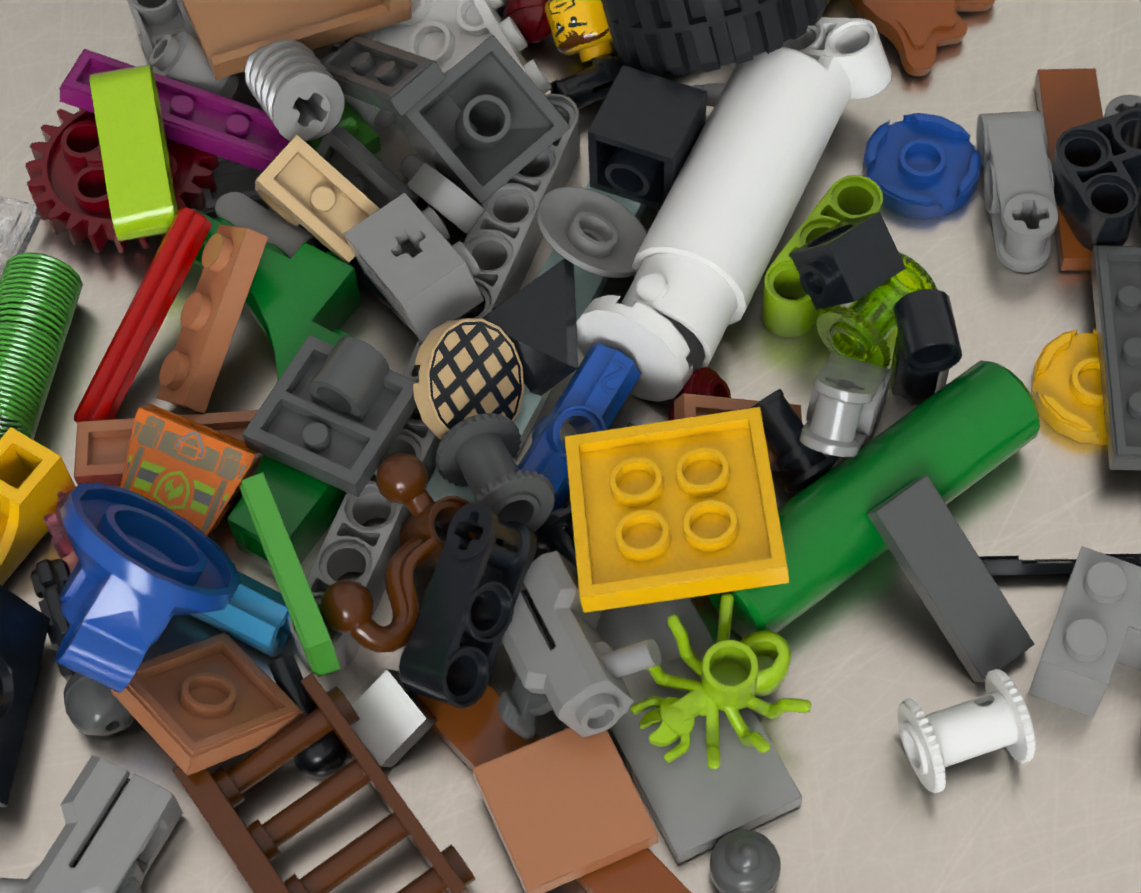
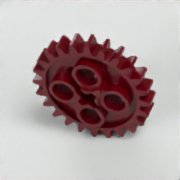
[25,108,219,253]

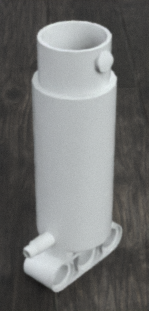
[621,17,892,370]

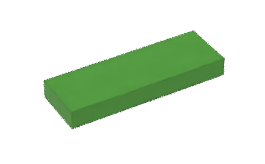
[239,472,341,677]

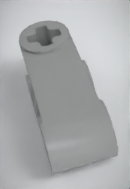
[976,110,1058,273]
[800,353,893,457]

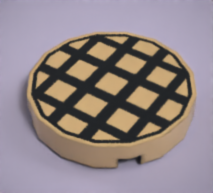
[413,318,524,440]

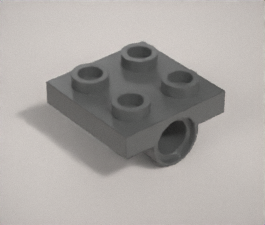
[242,335,417,497]

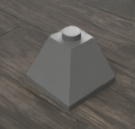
[394,34,571,205]

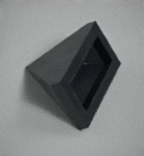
[482,259,578,396]

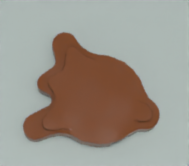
[851,0,996,77]

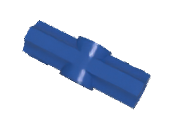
[518,343,642,512]

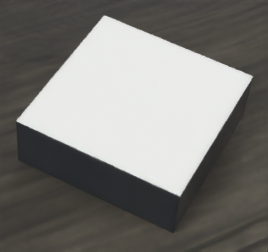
[351,669,438,767]

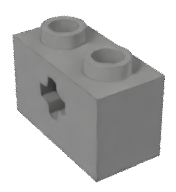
[344,193,484,343]

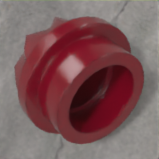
[503,0,552,43]

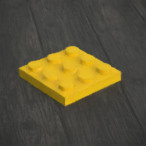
[564,407,789,613]

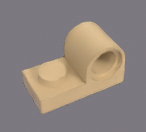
[255,135,380,264]

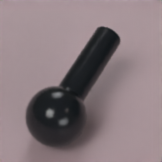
[268,654,347,779]

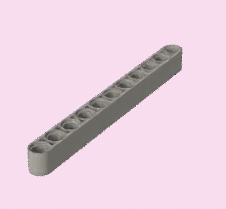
[289,93,580,675]

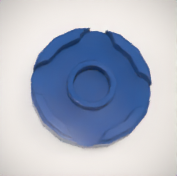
[862,113,982,219]

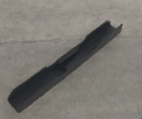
[979,554,1141,575]

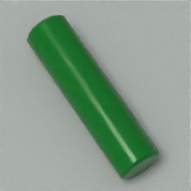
[708,360,1040,638]

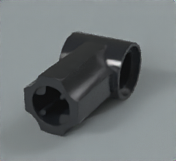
[890,289,962,406]

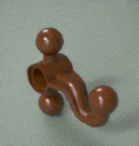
[320,453,479,653]

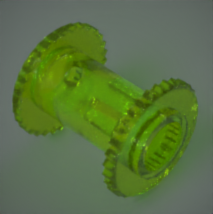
[816,252,938,368]

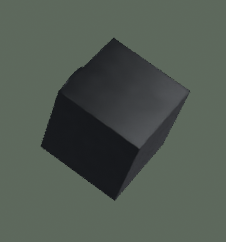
[588,65,707,210]

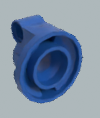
[55,482,241,693]

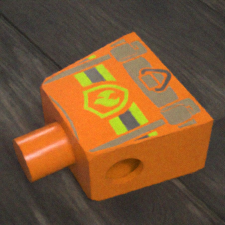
[120,404,262,538]

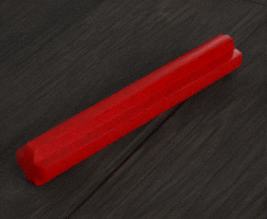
[74,207,211,423]

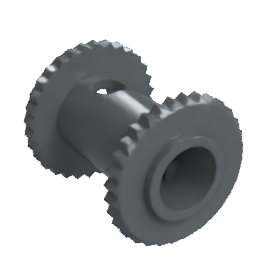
[435,413,556,544]

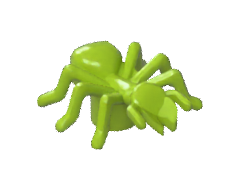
[630,593,812,769]

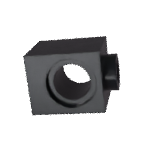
[790,212,906,310]

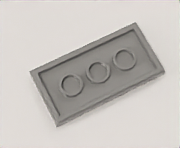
[596,598,802,864]

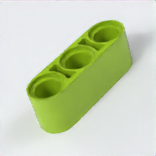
[90,64,178,241]
[762,175,883,338]

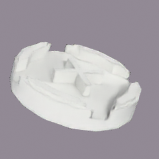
[576,295,693,402]

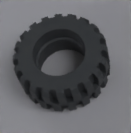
[601,0,829,75]

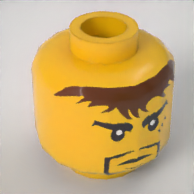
[545,0,614,63]

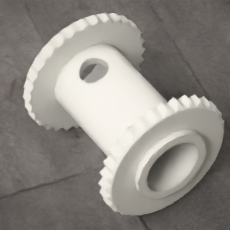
[898,669,1036,794]

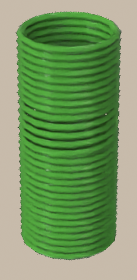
[0,252,83,440]

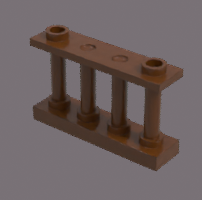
[172,673,476,893]

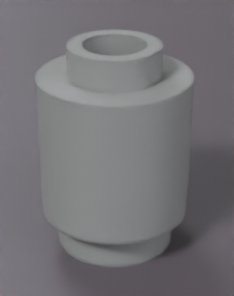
[149,31,239,99]

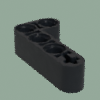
[1052,106,1141,251]

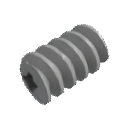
[245,39,345,142]

